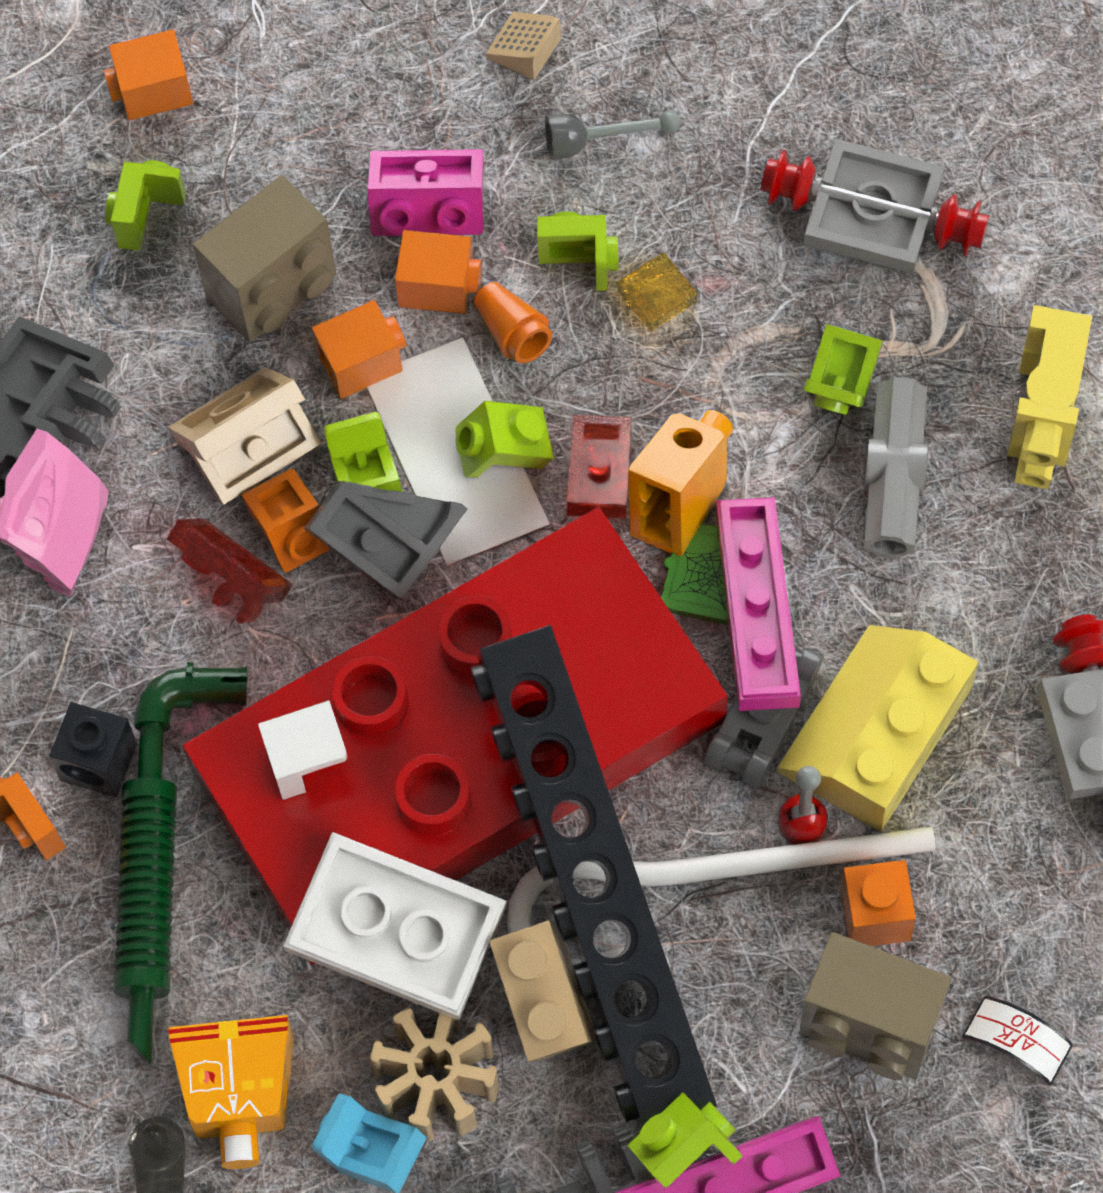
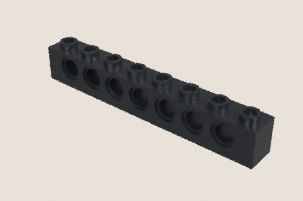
[470,625,717,1130]

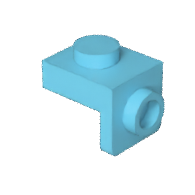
[312,1094,427,1193]

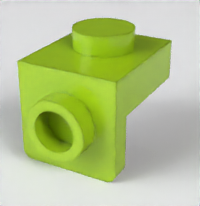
[105,160,186,251]
[537,211,619,291]
[803,324,884,415]
[455,401,554,478]
[323,412,402,492]
[627,1092,743,1188]

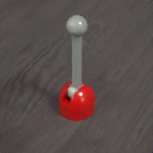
[778,766,828,845]

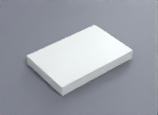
[283,832,506,1020]

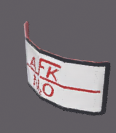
[962,996,1073,1086]

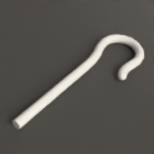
[507,827,936,965]

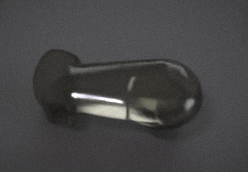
[128,1116,186,1193]

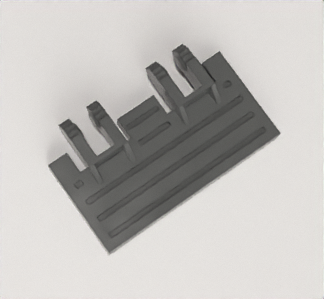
[0,316,121,498]

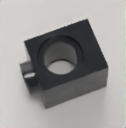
[49,702,137,798]

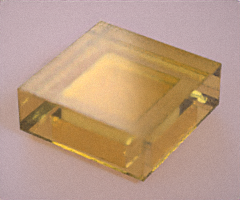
[617,252,697,332]

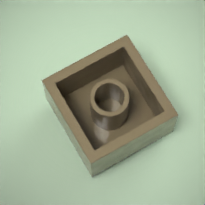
[193,175,336,343]
[799,931,952,1080]

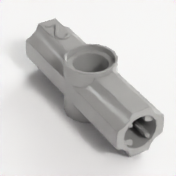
[863,377,928,559]

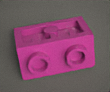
[367,149,484,236]

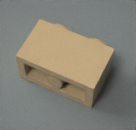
[489,920,597,1062]

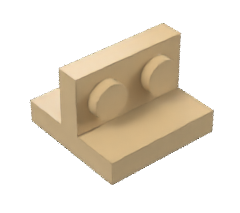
[168,367,322,505]

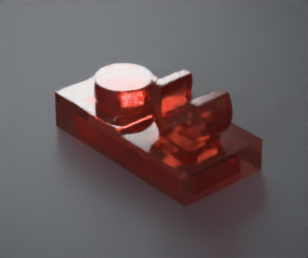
[567,414,632,521]
[167,518,293,624]

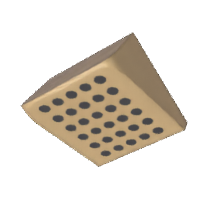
[486,12,561,80]

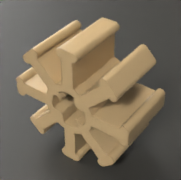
[370,1008,499,1141]

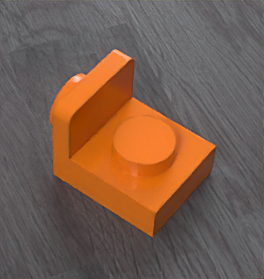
[241,468,331,572]
[0,772,66,861]

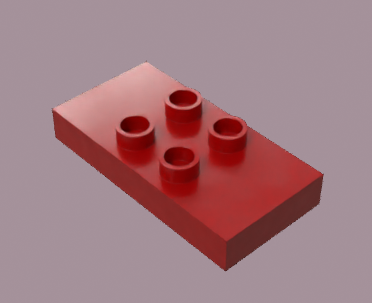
[182,507,728,966]

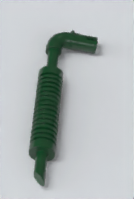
[113,662,248,1065]

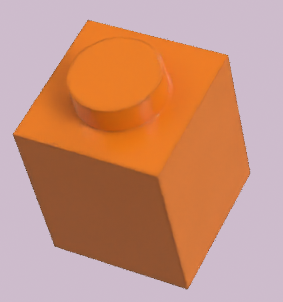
[104,29,193,121]
[395,230,483,314]
[312,300,407,399]
[840,860,916,946]

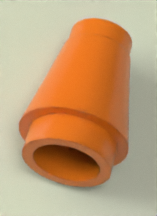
[474,282,552,364]

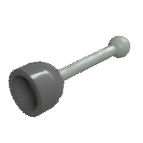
[545,111,681,160]

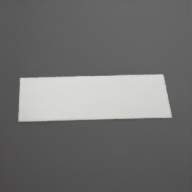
[367,338,550,566]

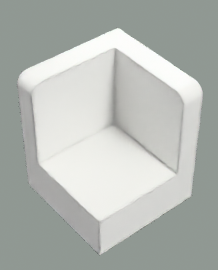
[258,701,347,800]

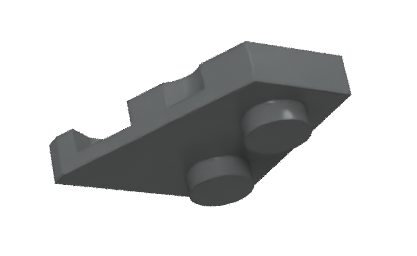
[304,481,468,600]

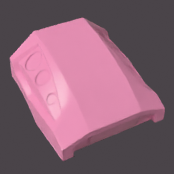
[0,428,109,597]

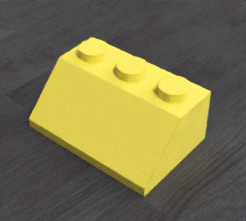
[777,625,978,832]

